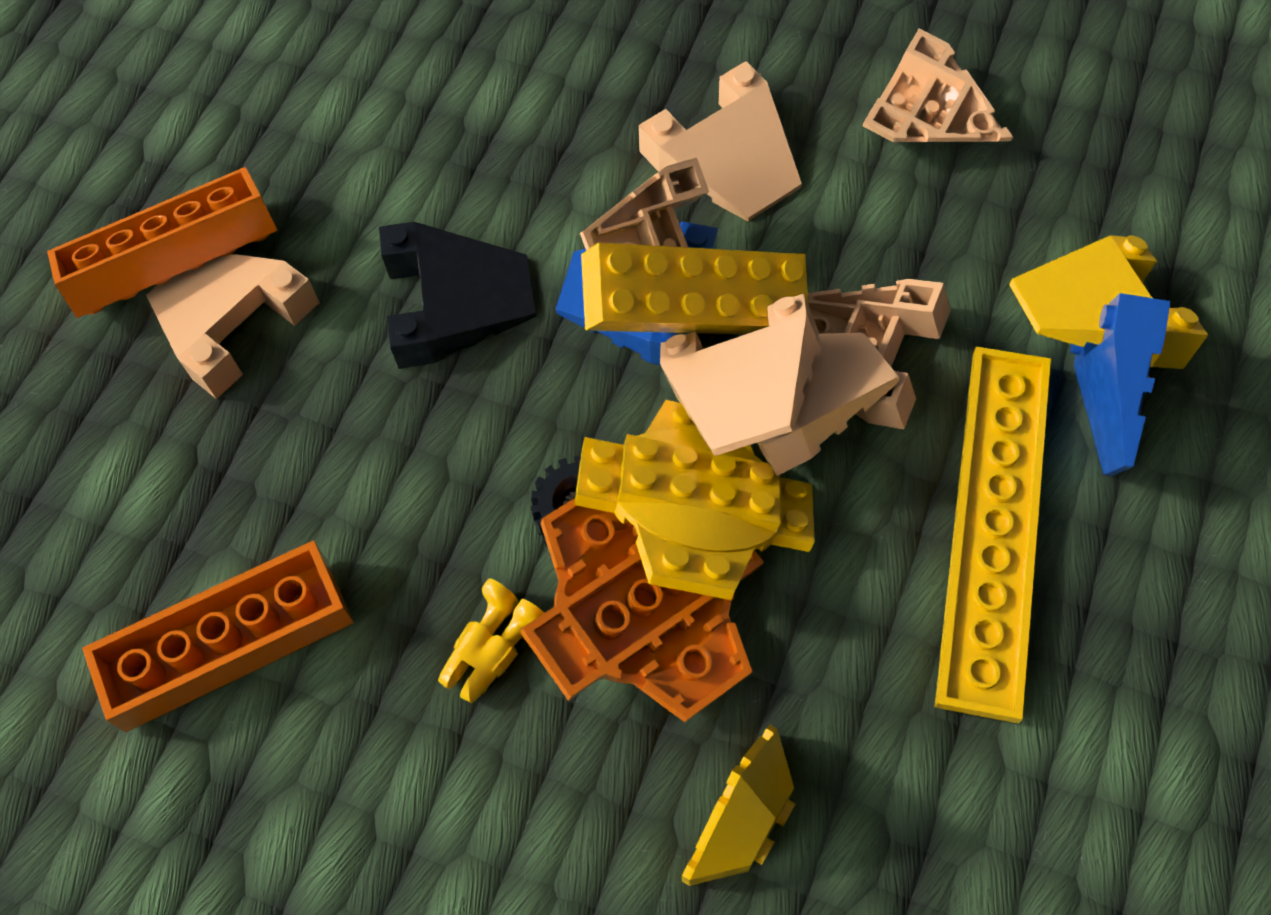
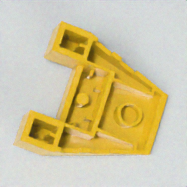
[1009,235,1208,369]

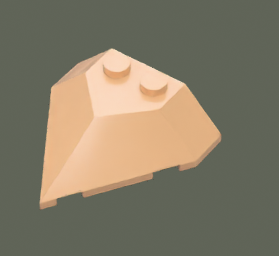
[862,28,1013,142]

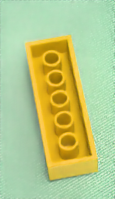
[581,242,809,335]

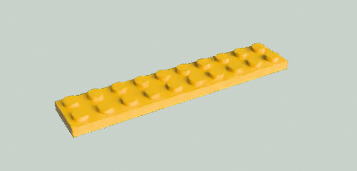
[934,347,1051,724]

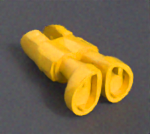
[438,578,544,704]

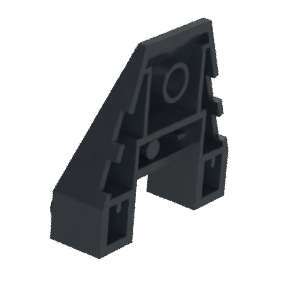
[379,221,536,369]

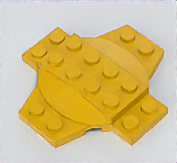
[574,400,815,600]

